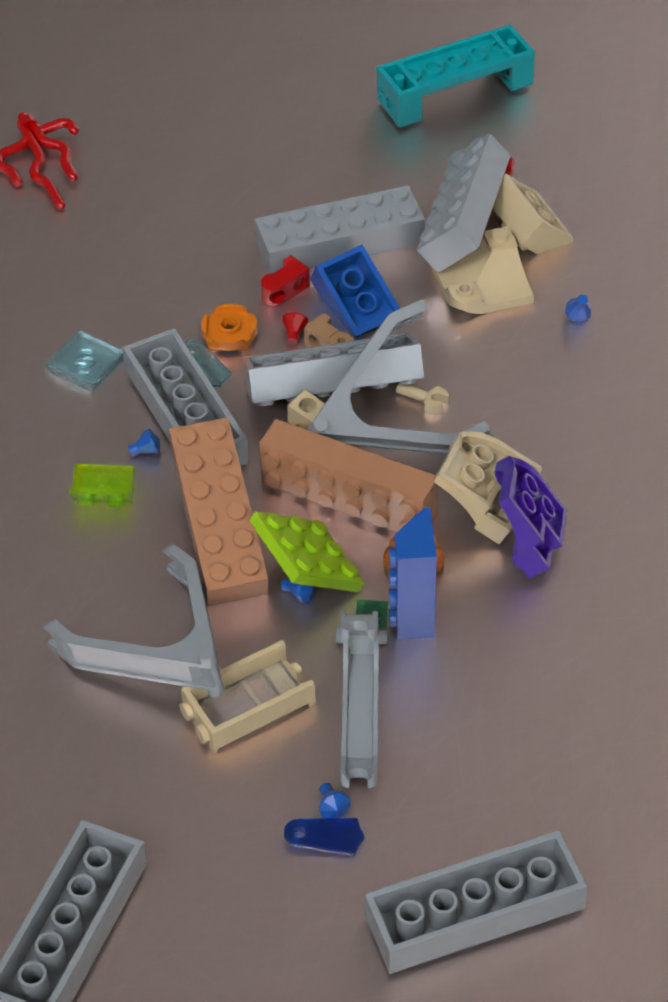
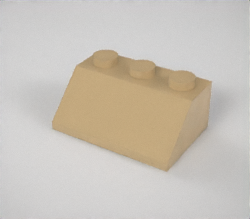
[491,173,574,254]

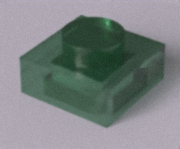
[356,600,389,628]

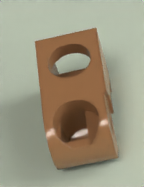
[304,312,354,347]

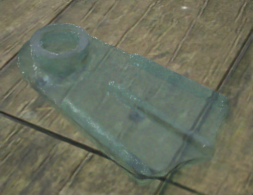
[184,340,232,387]

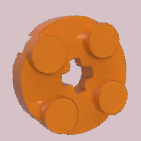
[201,304,257,351]

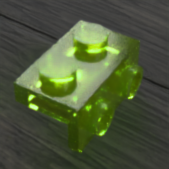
[69,464,135,507]

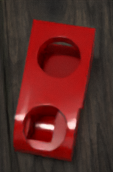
[261,255,310,306]

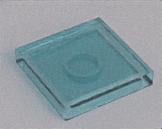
[45,331,124,392]

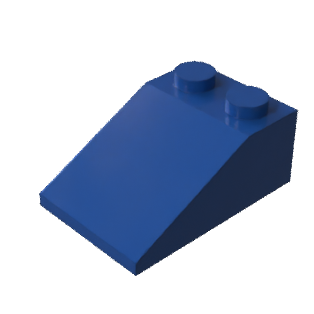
[310,244,400,338]

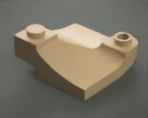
[430,226,534,314]
[433,431,542,544]

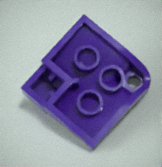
[494,456,567,579]

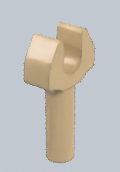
[396,383,449,414]

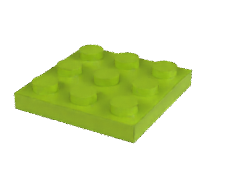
[249,511,365,592]

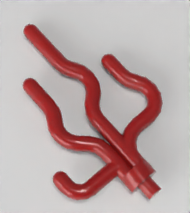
[0,112,79,210]

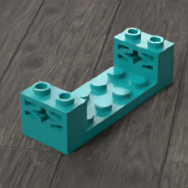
[376,24,535,128]

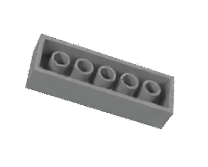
[417,134,511,273]
[255,185,425,274]
[123,328,249,466]
[242,332,424,406]
[0,820,147,1002]
[364,830,588,974]

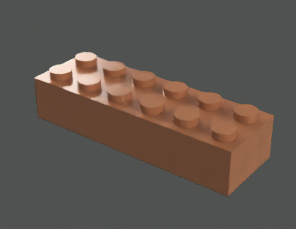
[169,417,268,606]
[259,419,438,532]

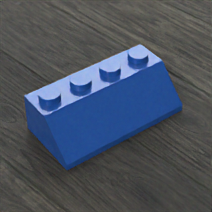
[389,507,437,639]

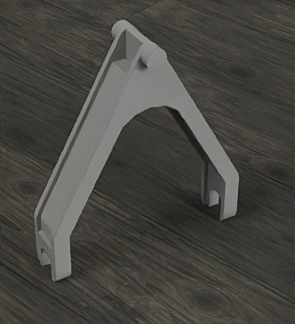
[307,300,492,454]
[43,544,224,697]
[336,611,387,788]

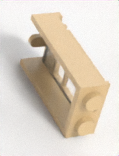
[179,640,316,753]

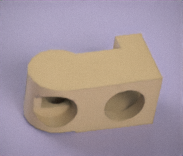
[287,389,325,430]

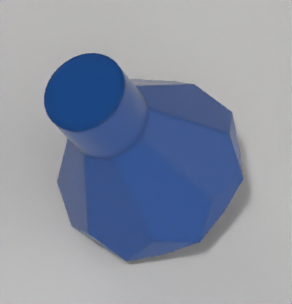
[565,295,592,323]
[128,428,160,457]
[281,578,316,603]
[319,783,350,820]

